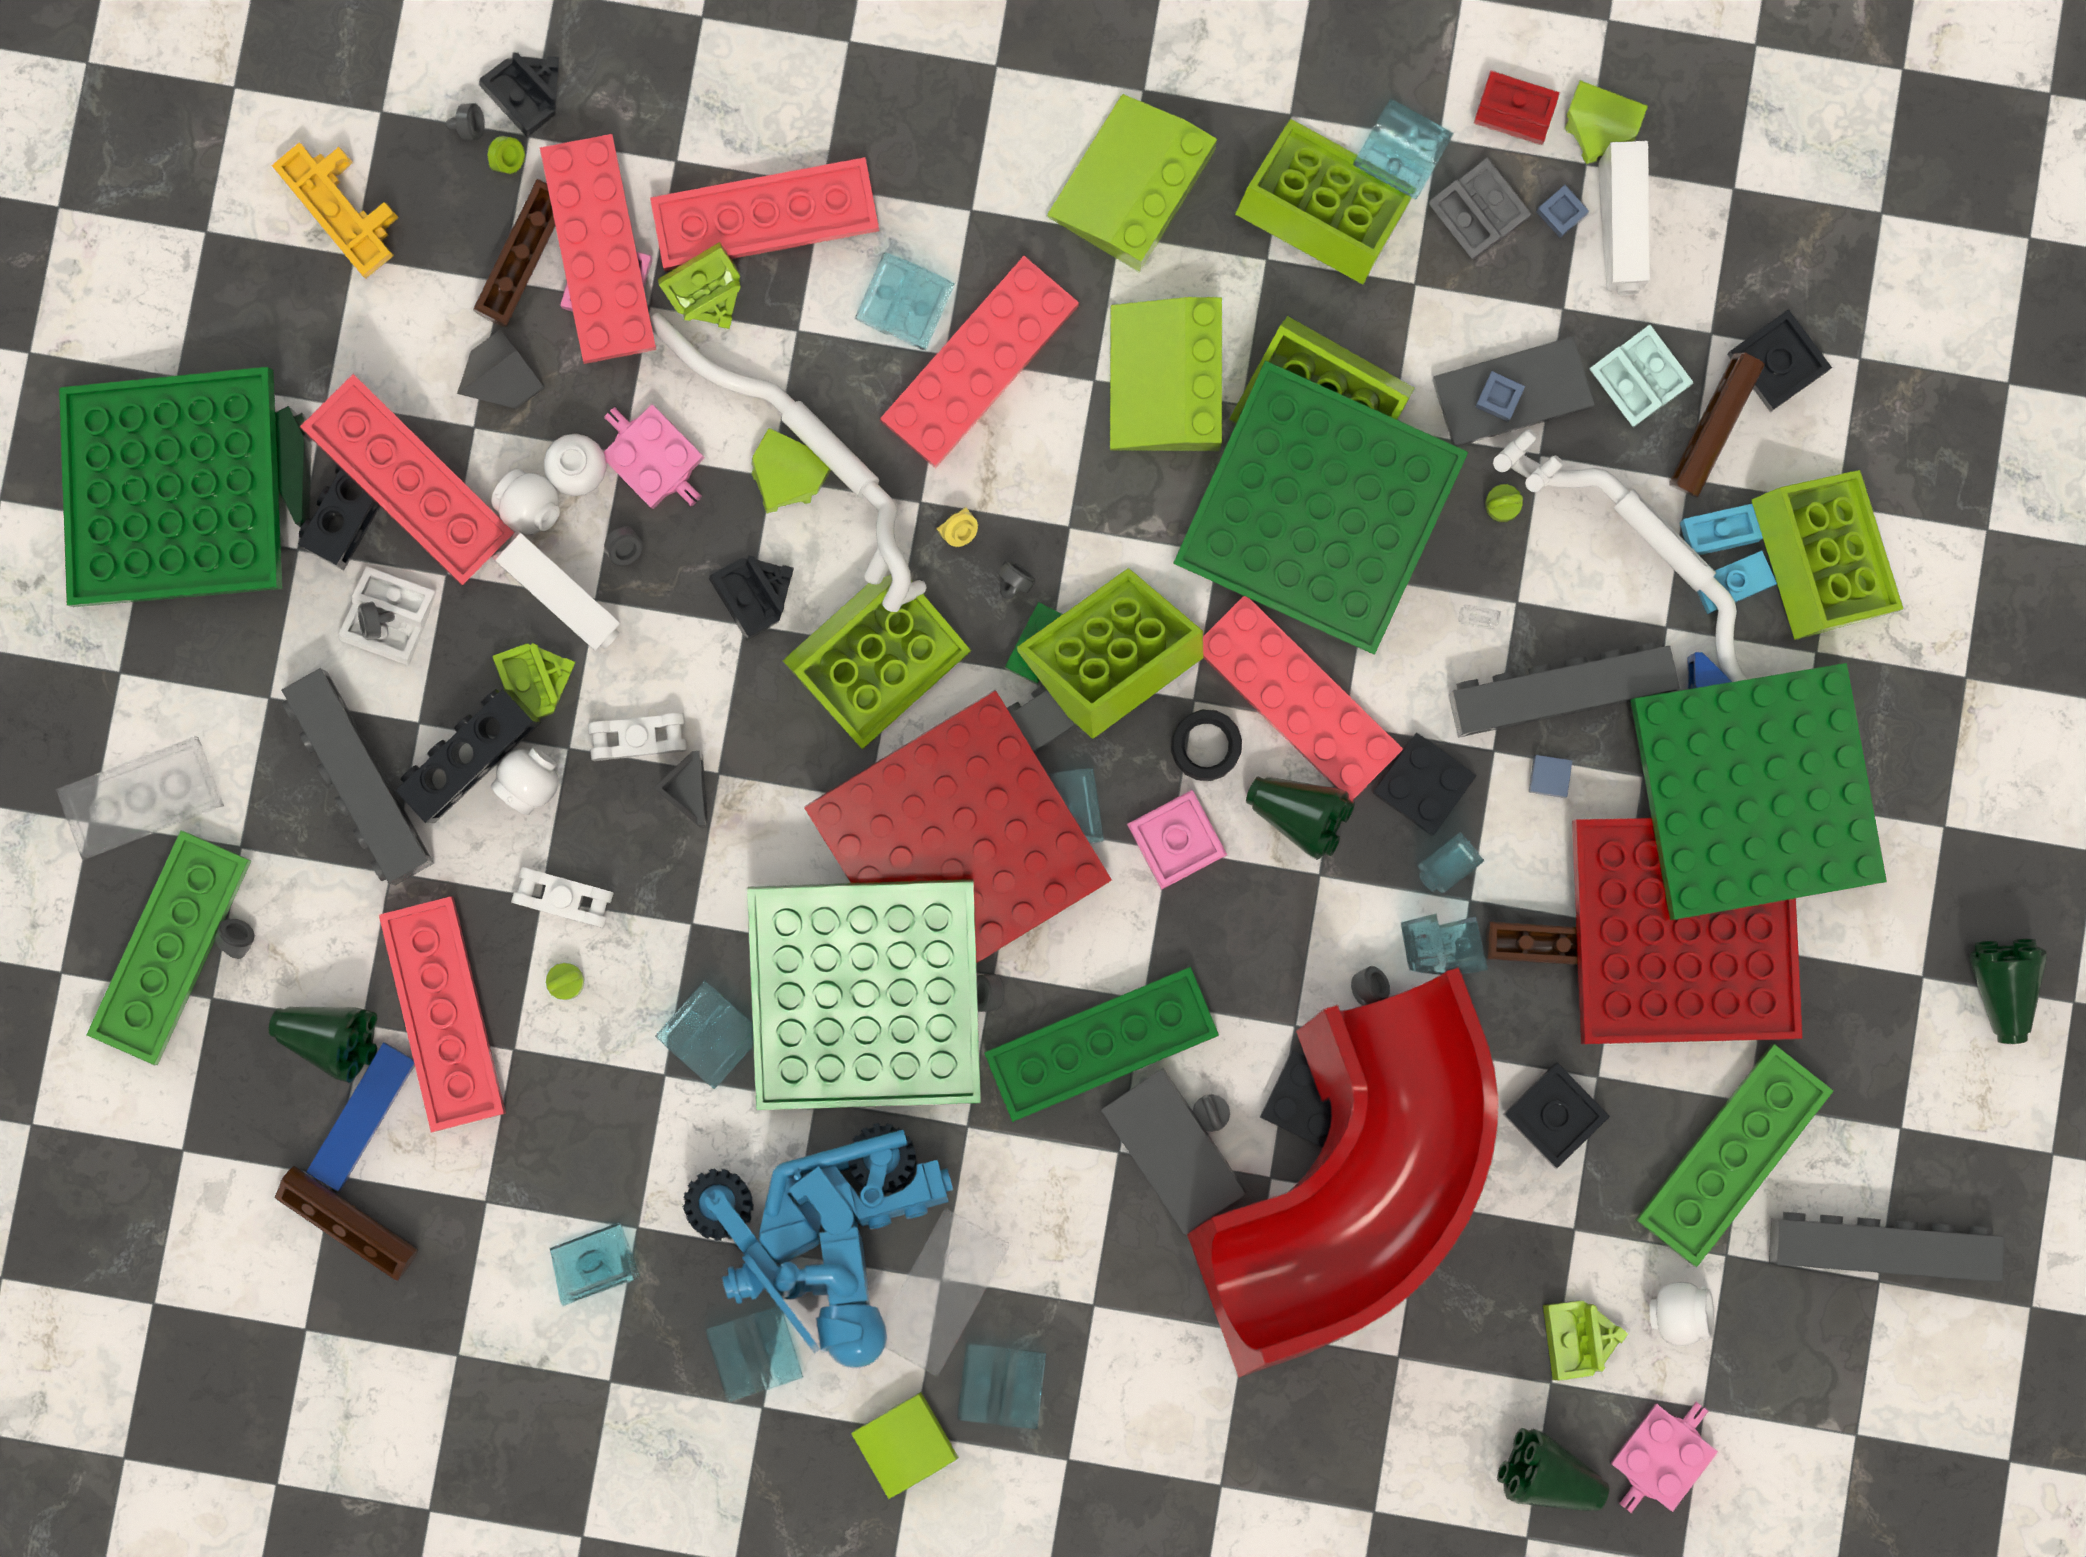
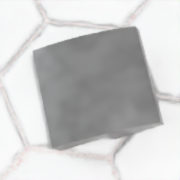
[1428,158,1533,260]

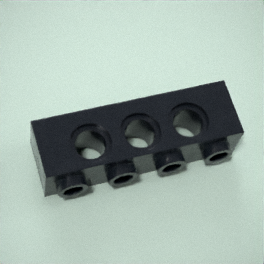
[298,464,381,571]
[395,689,541,823]

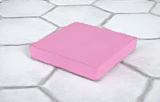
[1127,790,1227,890]

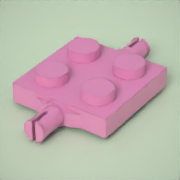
[603,404,705,509]
[1610,1402,1718,1513]

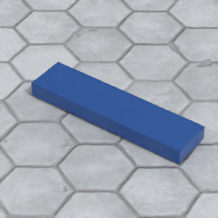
[306,1043,415,1191]

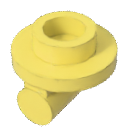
[936,507,978,547]

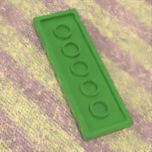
[86,830,251,1065]
[1635,1044,1833,1267]

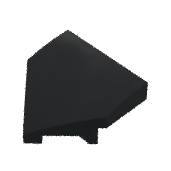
[479,52,559,137]
[709,555,794,641]

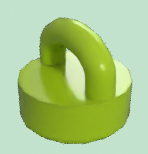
[487,136,525,174]
[1485,484,1523,522]
[546,963,584,1000]

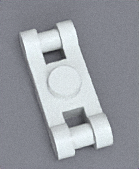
[588,713,687,761]
[511,867,614,928]

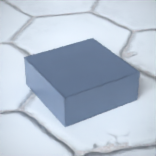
[1536,185,1589,238]
[1475,371,1525,422]
[1529,755,1572,798]

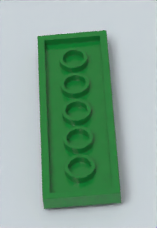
[984,967,1219,1122]

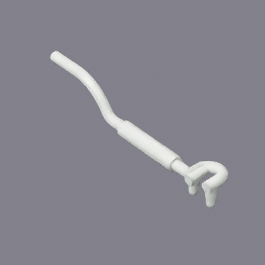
[650,313,927,612]
[1493,429,1747,682]

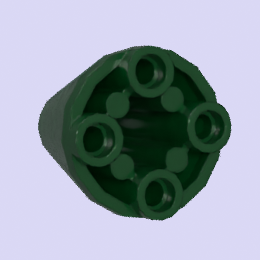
[1246,776,1355,860]
[1970,938,2047,1044]
[269,1007,377,1083]
[1497,1428,1609,1511]

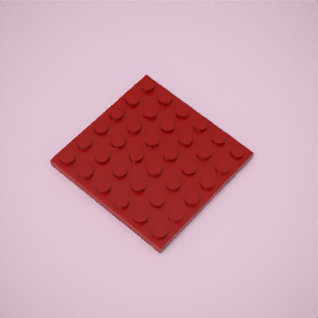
[804,690,1112,963]
[1572,818,1802,1044]

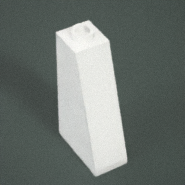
[1598,141,1650,295]
[491,532,620,651]

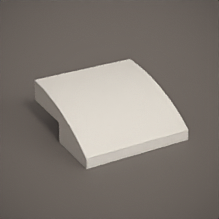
[338,566,436,665]

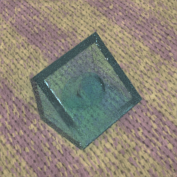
[550,1222,640,1306]

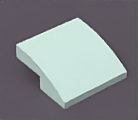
[1589,325,1694,427]

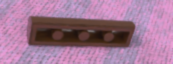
[473,179,555,327]
[1669,353,1765,498]
[1485,922,1578,965]
[274,1166,418,1281]

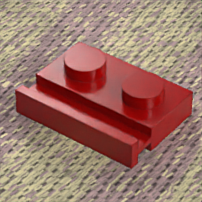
[1473,71,1560,145]

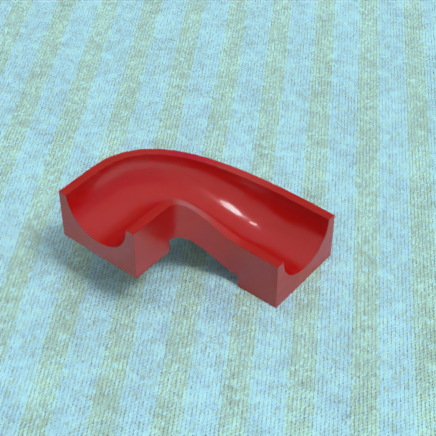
[1187,968,1498,1378]

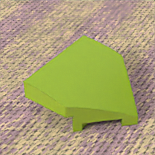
[1565,80,1648,164]
[658,242,740,329]
[751,428,831,513]
[492,643,575,719]
[1543,1300,1629,1381]

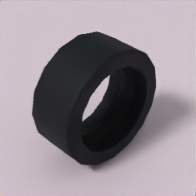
[1171,709,1242,781]

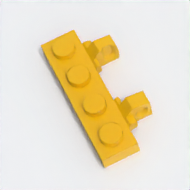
[271,142,398,279]

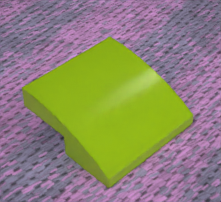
[851,1392,959,1499]

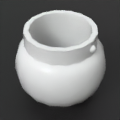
[544,434,607,496]
[491,469,560,535]
[491,747,559,815]
[1650,1282,1714,1346]

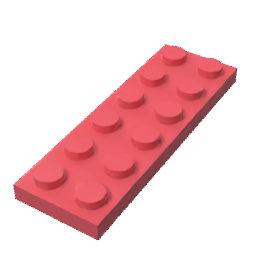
[540,134,656,364]
[650,157,879,271]
[880,256,1079,468]
[300,374,514,585]
[1203,596,1403,801]
[379,896,506,1132]

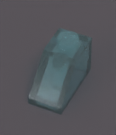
[1417,832,1485,894]

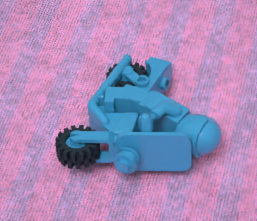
[683,1123,953,1368]

